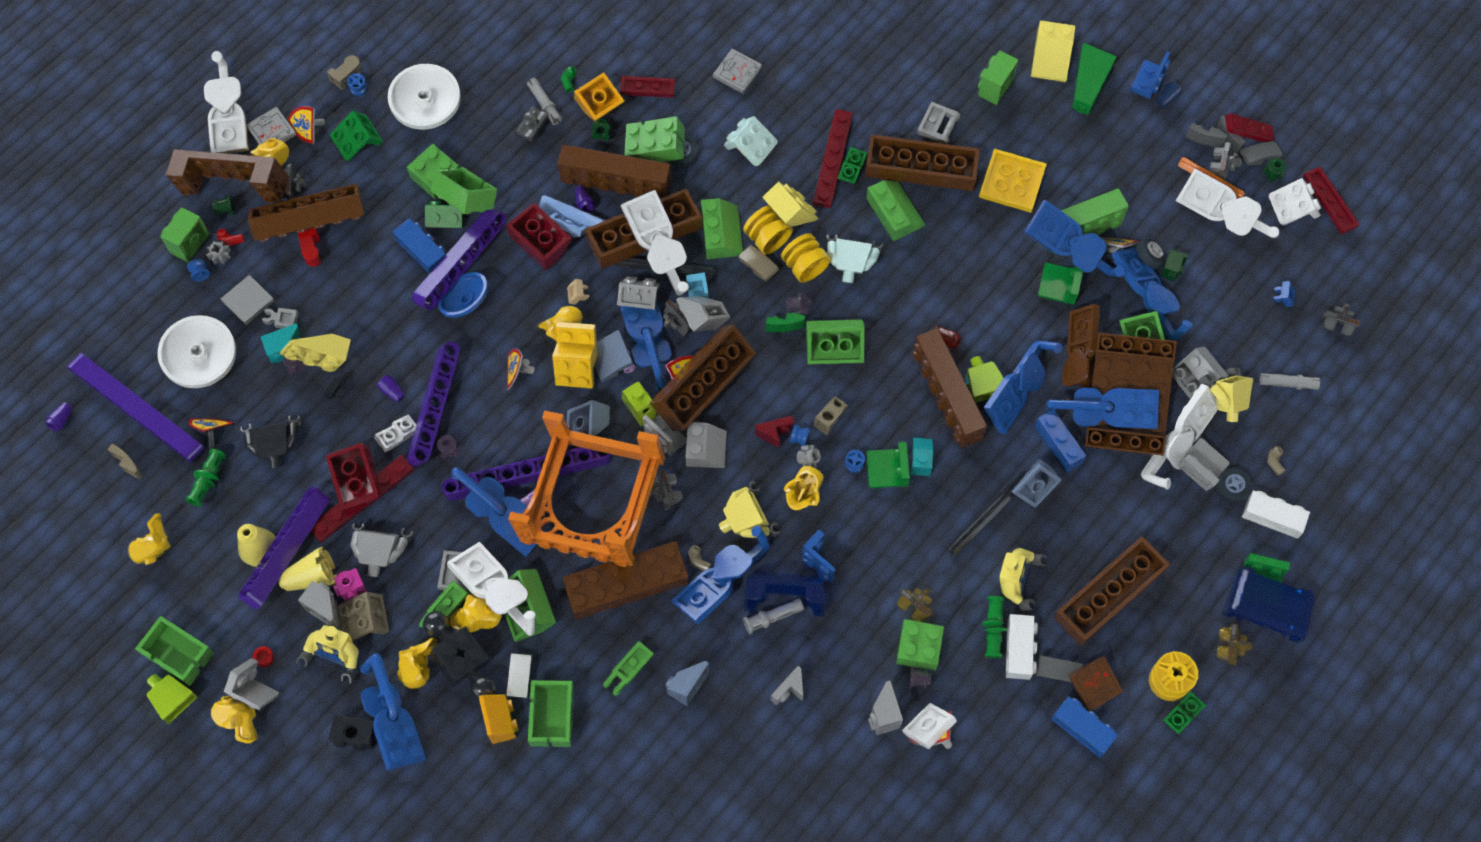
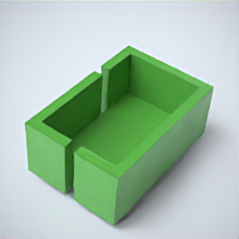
[625,116,685,162]
[431,167,497,214]
[135,616,214,686]
[528,680,574,747]

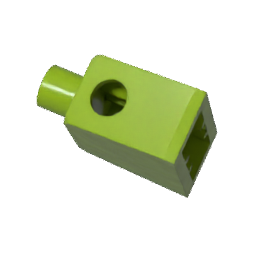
[966,356,1004,403]
[621,382,657,427]
[146,674,198,725]

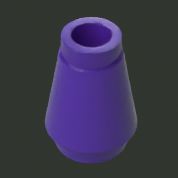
[574,186,594,213]
[377,375,405,403]
[45,402,73,432]

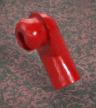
[217,229,245,246]

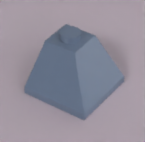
[567,400,610,447]
[1012,459,1062,508]
[666,661,709,706]

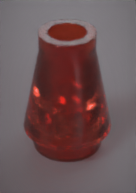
[935,325,962,349]

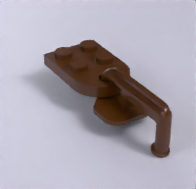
[1062,304,1100,411]

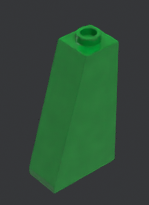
[1072,43,1116,115]

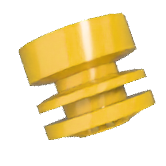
[743,205,793,255]
[781,233,831,283]
[1149,651,1198,701]

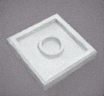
[902,703,957,749]

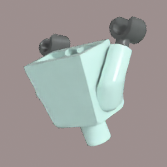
[827,234,883,283]

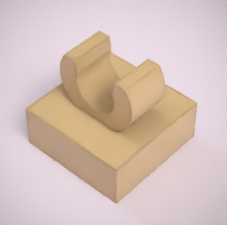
[567,279,589,305]

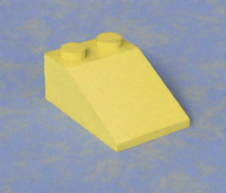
[1031,20,1075,82]

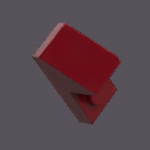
[755,415,794,447]

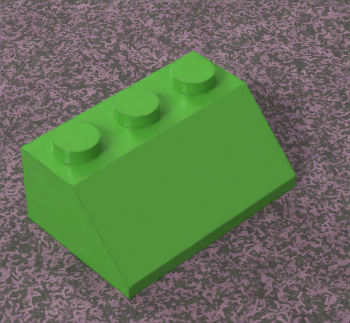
[866,180,925,241]
[701,198,743,259]
[1119,311,1165,340]
[806,319,864,364]
[505,569,556,642]

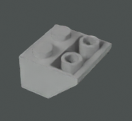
[676,296,731,332]
[1172,347,1228,400]

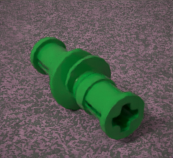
[185,448,226,507]
[982,596,1008,659]

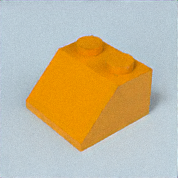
[574,72,624,121]
[479,695,519,744]

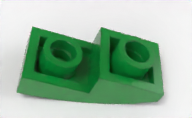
[838,147,867,185]
[766,312,805,332]
[1163,691,1206,735]

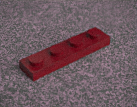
[1303,166,1359,235]

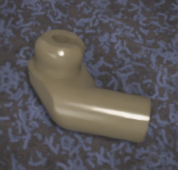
[1267,446,1286,476]
[688,545,711,571]

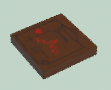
[1068,656,1123,711]

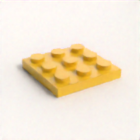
[979,149,1046,213]

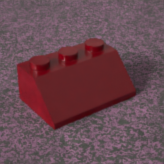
[507,203,572,271]

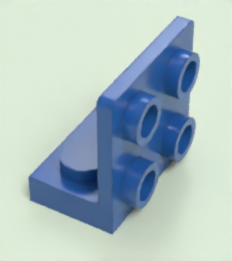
[1130,52,1171,99]
[802,529,836,583]

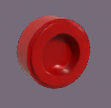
[253,646,274,667]

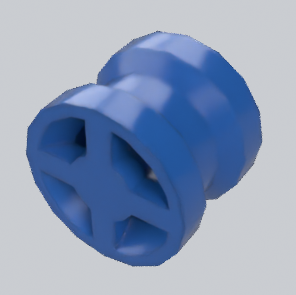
[347,73,368,96]
[187,259,210,282]
[790,425,810,446]
[845,450,865,473]

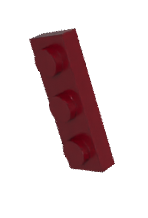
[620,76,675,98]
[1225,113,1274,142]

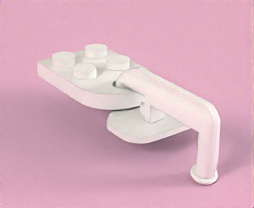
[204,51,249,154]
[1176,169,1279,239]
[621,190,689,296]
[1141,384,1218,489]
[447,542,536,636]

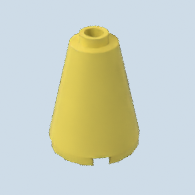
[237,524,276,567]
[278,547,337,591]

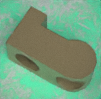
[327,55,362,91]
[813,397,848,435]

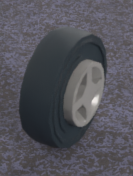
[1136,238,1167,269]

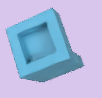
[686,273,708,298]

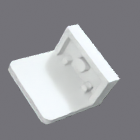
[1269,178,1321,225]

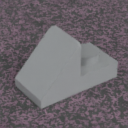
[771,666,803,705]

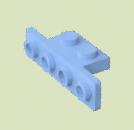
[539,195,606,237]

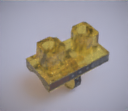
[897,588,934,622]
[1217,624,1252,665]

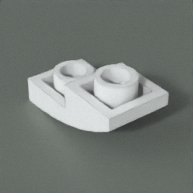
[374,414,416,452]
[507,653,531,698]

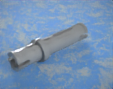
[527,78,562,125]
[1259,373,1320,390]

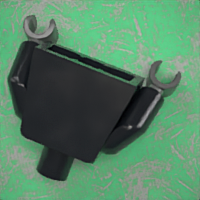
[240,415,301,469]

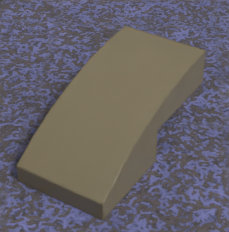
[738,245,779,281]
[107,444,143,480]

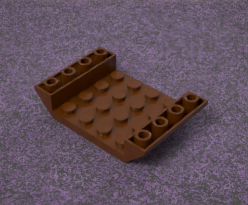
[1085,333,1177,456]

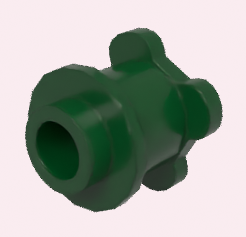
[591,119,610,141]
[1263,158,1286,182]
[212,194,235,216]

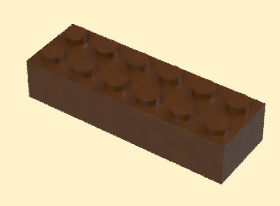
[865,135,979,191]
[557,145,671,199]
[248,183,364,241]
[585,189,702,269]
[649,325,756,431]
[912,328,987,449]
[1053,536,1170,647]
[562,541,689,620]

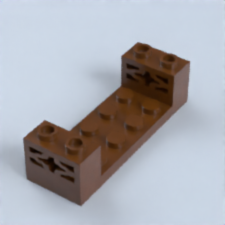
[165,150,289,203]

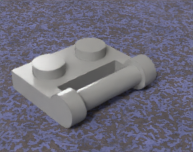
[917,102,961,144]

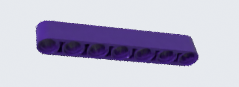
[412,209,506,310]
[407,341,460,467]
[238,486,330,610]

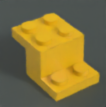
[552,322,598,388]

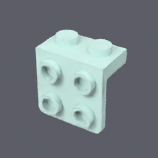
[724,116,777,166]

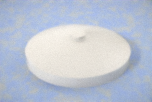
[388,64,461,130]
[158,316,236,388]

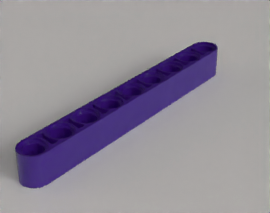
[67,353,205,463]
[442,447,613,501]

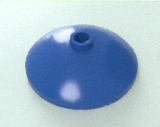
[438,272,489,318]

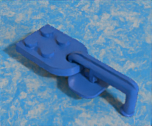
[1024,200,1125,277]
[1111,248,1193,341]
[620,298,671,392]
[984,340,1063,434]
[1046,388,1159,429]
[451,467,551,557]
[671,526,770,625]
[360,653,426,771]

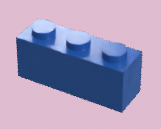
[393,218,447,274]
[1034,409,1086,473]
[1051,696,1118,758]

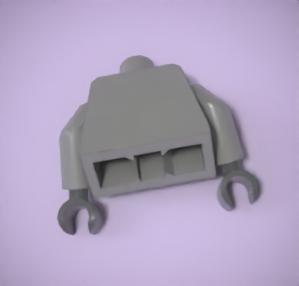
[350,522,413,577]

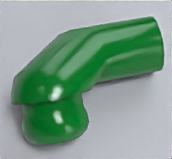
[561,66,577,93]

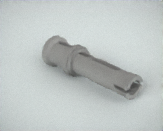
[743,599,804,635]

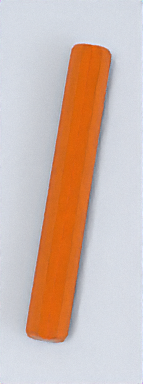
[1178,157,1245,199]

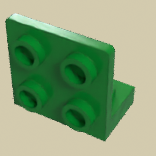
[330,111,383,161]
[1038,263,1083,305]
[866,442,910,488]
[1239,553,1290,606]

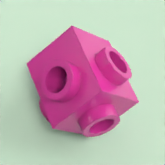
[333,568,367,601]

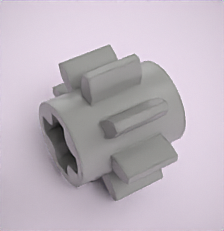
[207,241,231,264]
[797,445,821,467]

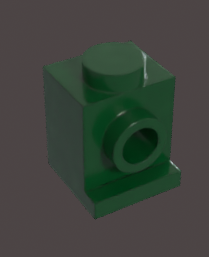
[1161,249,1188,281]

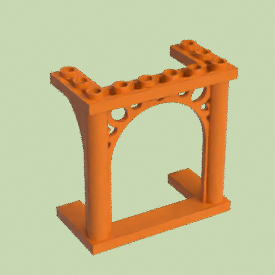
[508,410,665,567]

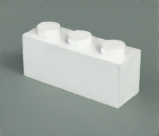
[1242,490,1310,539]
[1006,614,1037,680]

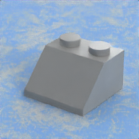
[686,422,727,468]
[298,581,341,630]
[868,681,903,735]

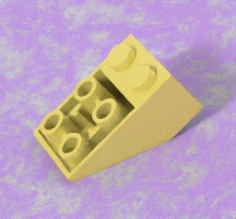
[763,182,819,227]
[280,334,350,372]

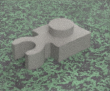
[262,308,298,329]

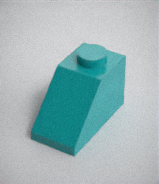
[261,323,301,363]
[911,437,933,476]

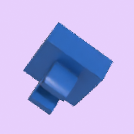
[1274,281,1295,307]

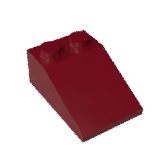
[325,443,380,511]

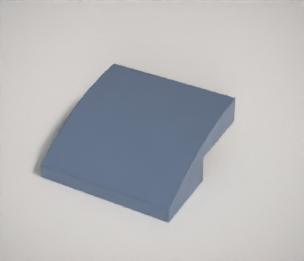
[594,330,634,383]

